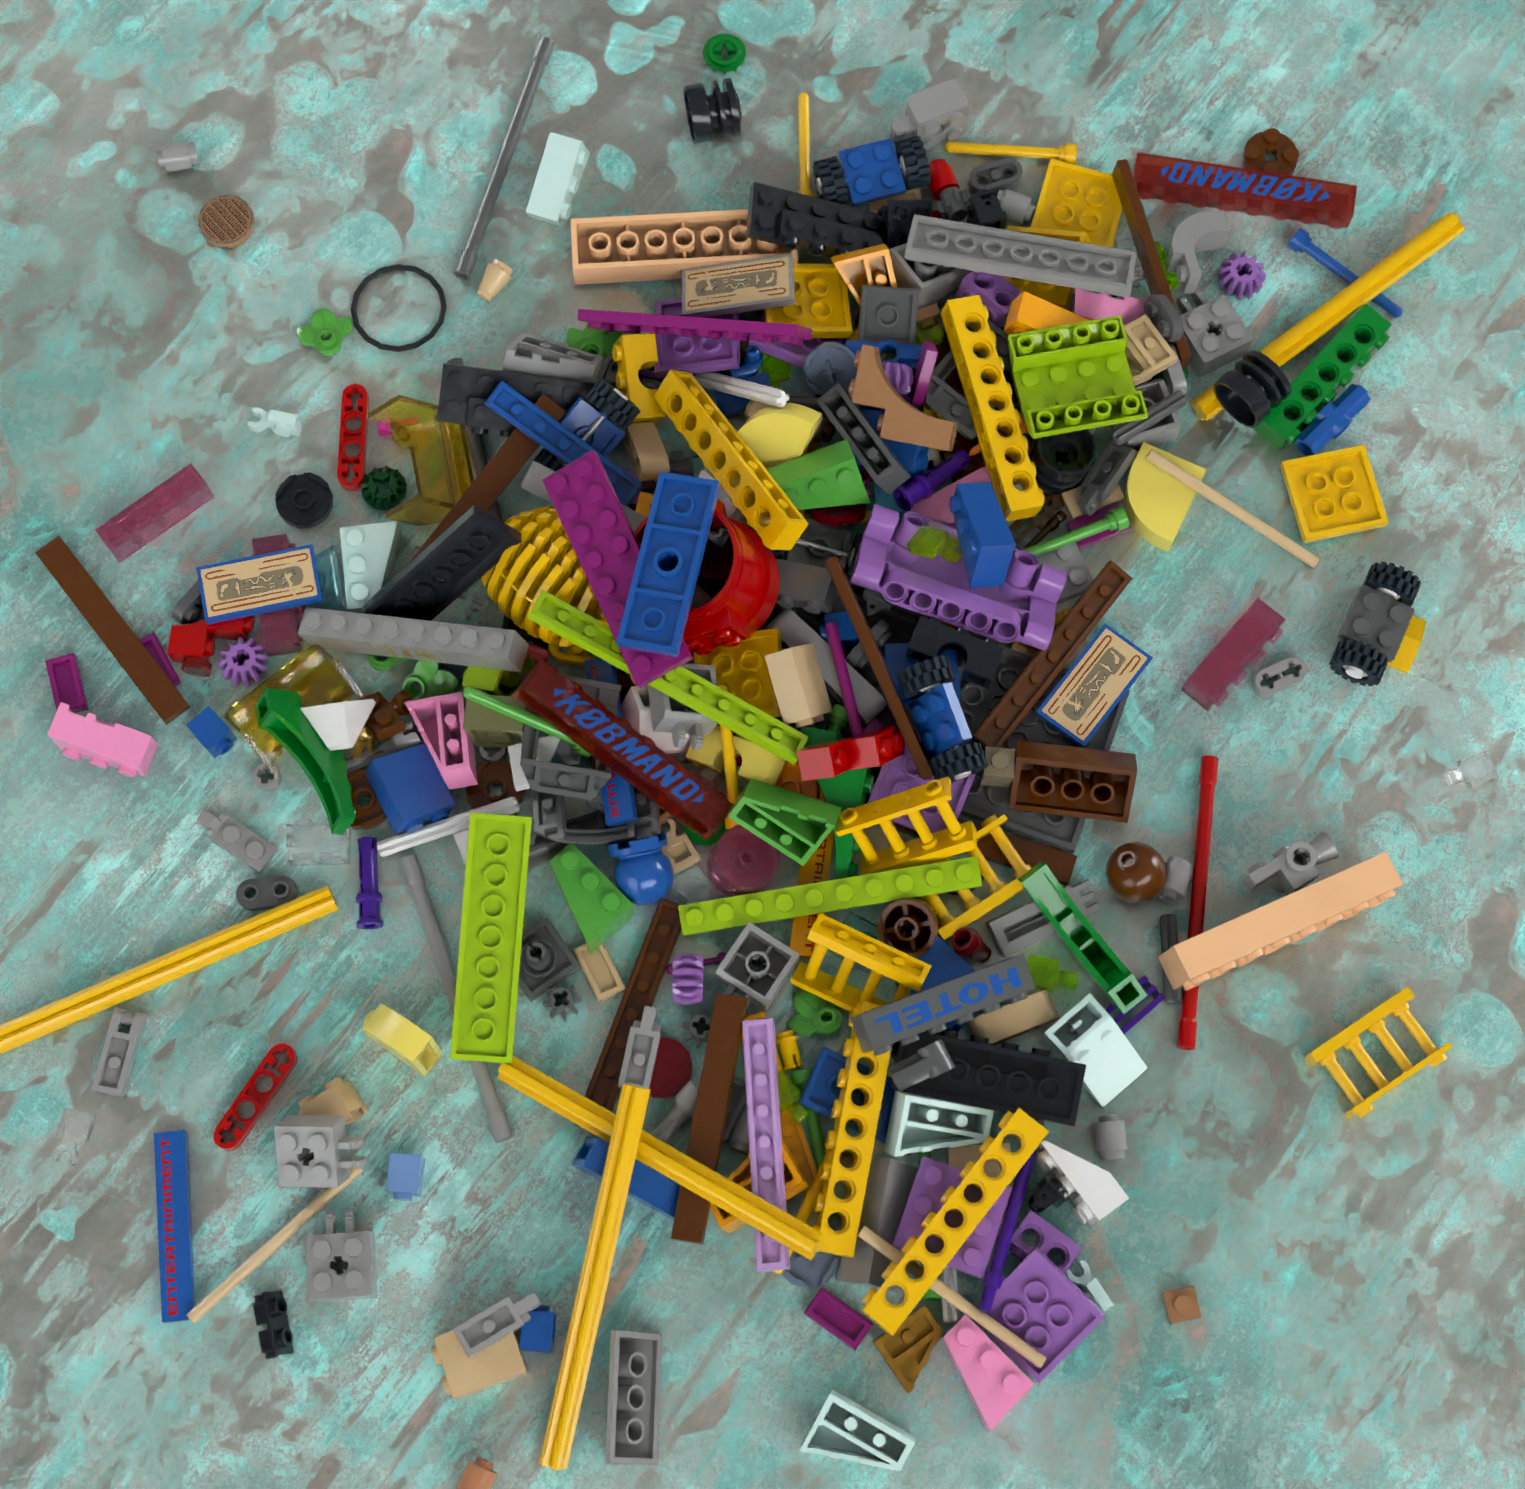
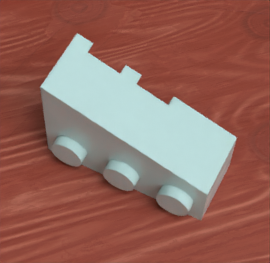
[526,132,590,227]
[340,521,402,613]
[884,1090,994,1157]
[800,1389,916,1471]

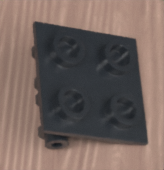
[877,200,933,249]

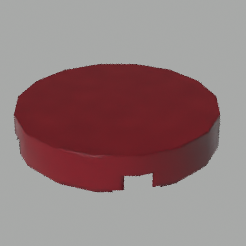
[809,503,867,526]
[649,1037,692,1099]

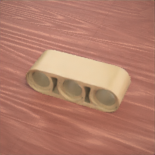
[623,421,670,481]
[967,990,1059,1046]

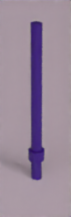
[978,1147,1038,1313]

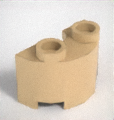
[298,1077,370,1126]

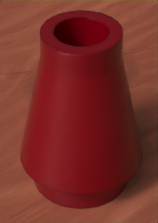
[952,927,991,963]

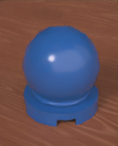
[607,832,673,905]

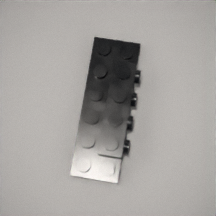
[746,182,887,258]
[437,363,615,437]
[891,1030,1086,1127]

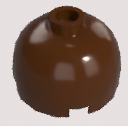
[1105,842,1168,904]
[877,897,939,958]

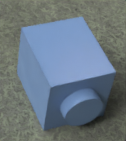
[386,1153,425,1201]

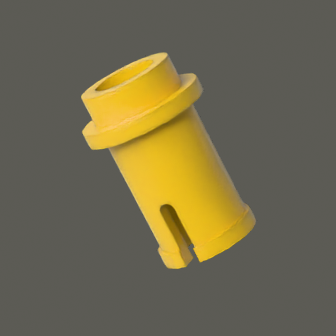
[776,1030,804,1071]

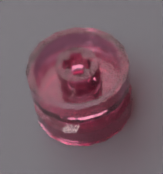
[706,825,781,897]

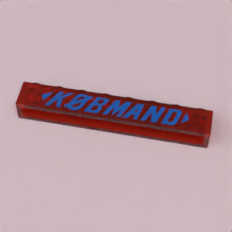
[1132,152,1357,229]
[512,659,733,840]

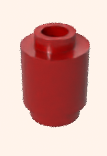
[928,158,960,201]

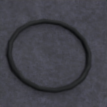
[350,264,447,352]

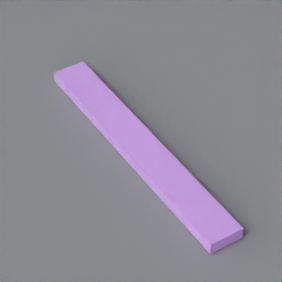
[742,1018,790,1272]

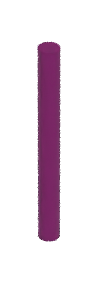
[825,622,864,737]

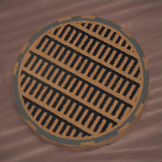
[198,195,255,248]

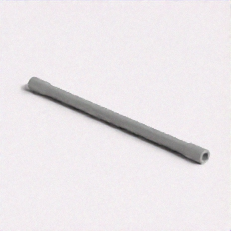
[399,855,513,1143]

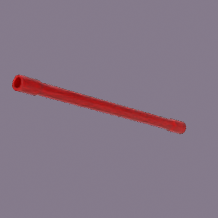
[1177,755,1219,1050]

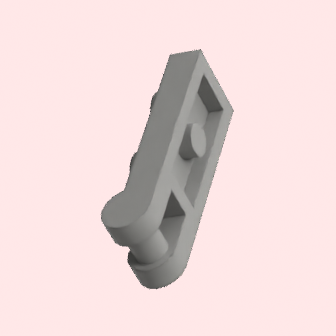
[91,1008,147,1098]

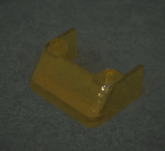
[368,395,474,526]
[224,644,366,771]

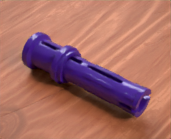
[893,449,970,512]
[356,837,384,930]

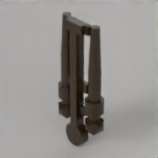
[1009,491,1067,550]

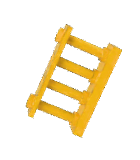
[836,776,977,875]
[924,814,1031,942]
[789,913,931,1012]
[1304,986,1453,1119]

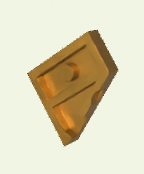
[872,1304,943,1393]

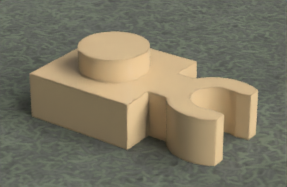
[660,818,701,875]

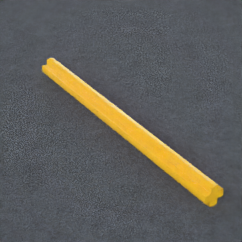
[1190,212,1465,421]
[0,885,339,1054]
[497,1055,825,1260]
[539,1083,651,1470]

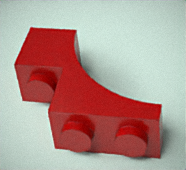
[167,616,255,665]
[796,725,905,781]

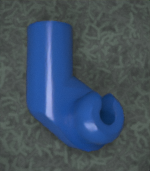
[728,346,763,380]

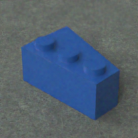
[949,482,1016,588]

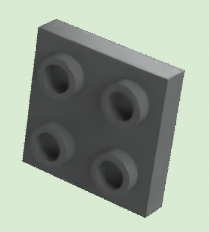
[518,917,581,1002]

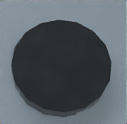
[275,473,333,529]

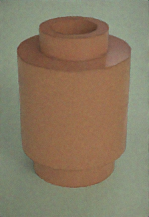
[456,1457,498,1489]

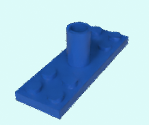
[616,471,721,657]

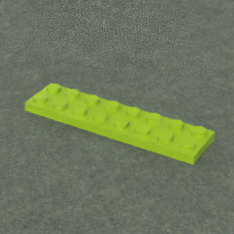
[450,812,532,1064]

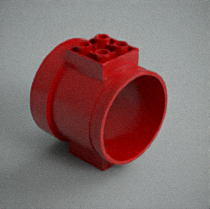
[634,499,780,655]

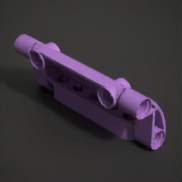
[850,504,1067,651]

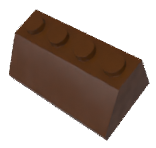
[1009,740,1137,823]

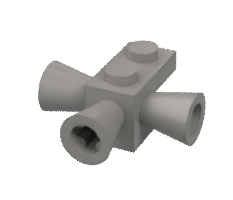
[1243,832,1338,895]

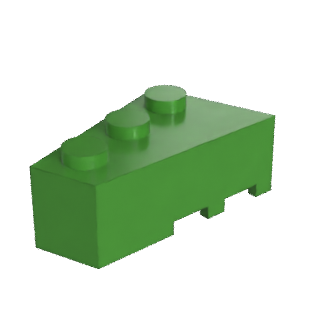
[766,439,870,510]
[728,778,842,866]
[549,843,635,954]

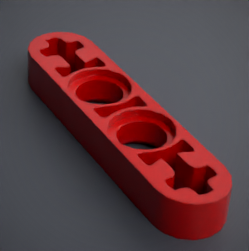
[337,384,369,492]
[213,1044,297,1151]

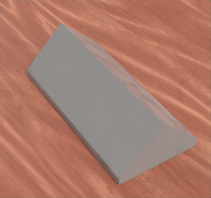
[836,1157,919,1293]
[605,1330,662,1465]

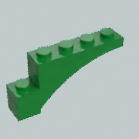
[255,688,356,835]
[801,726,874,880]
[1018,861,1148,1014]

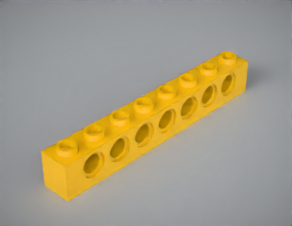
[941,295,1044,522]
[653,370,809,551]
[811,1001,892,1258]
[861,1108,1049,1336]

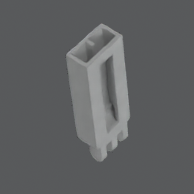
[985,880,1101,957]

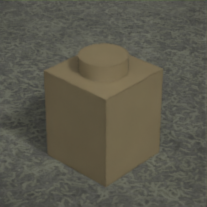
[980,747,1016,788]

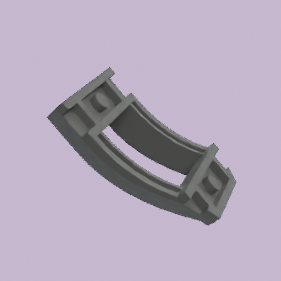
[925,319,1018,440]
[520,670,622,801]
[532,761,663,845]

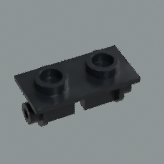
[1028,1175,1066,1213]
[252,1291,294,1360]

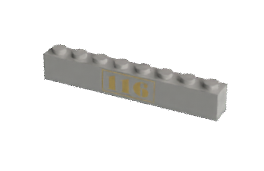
[298,607,529,672]

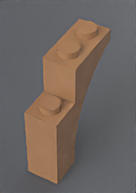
[849,344,958,451]

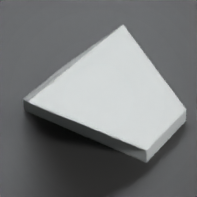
[300,699,376,751]
[508,735,560,791]

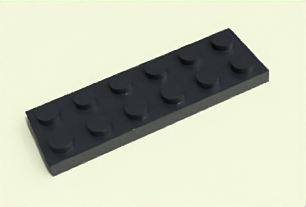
[363,505,522,621]

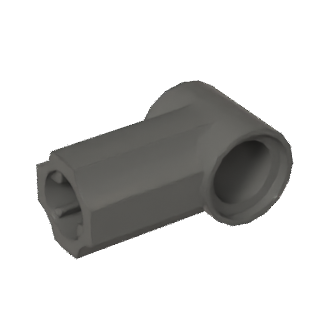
[888,1039,955,1092]

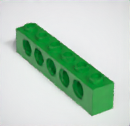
[1254,304,1392,450]

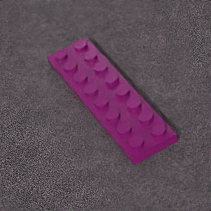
[577,309,813,345]
[542,450,693,688]

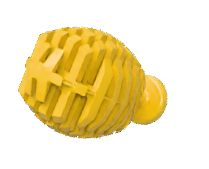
[481,507,635,684]

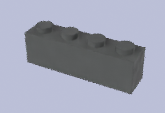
[817,382,911,495]

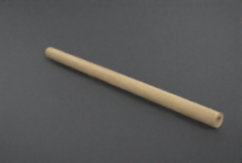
[1145,449,1320,568]
[186,1168,363,1324]
[857,1225,1047,1368]

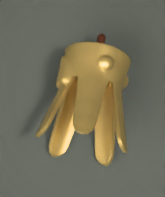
[352,725,375,760]

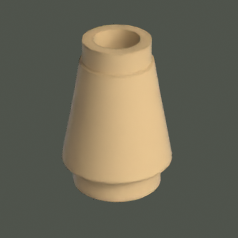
[476,259,513,303]

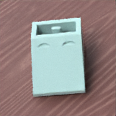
[1041,993,1148,1108]

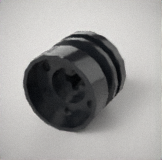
[683,78,742,144]
[1213,350,1292,428]
[1029,429,1097,494]

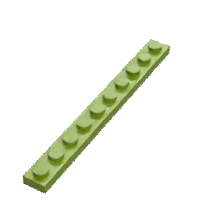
[527,590,808,765]
[678,856,982,936]

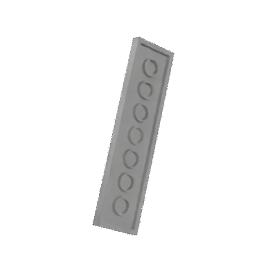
[904,214,1137,297]

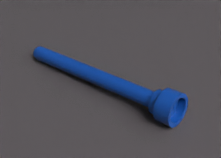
[1287,228,1403,318]

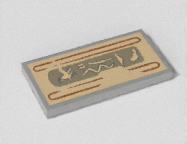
[682,253,795,318]

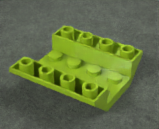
[1008,315,1148,439]

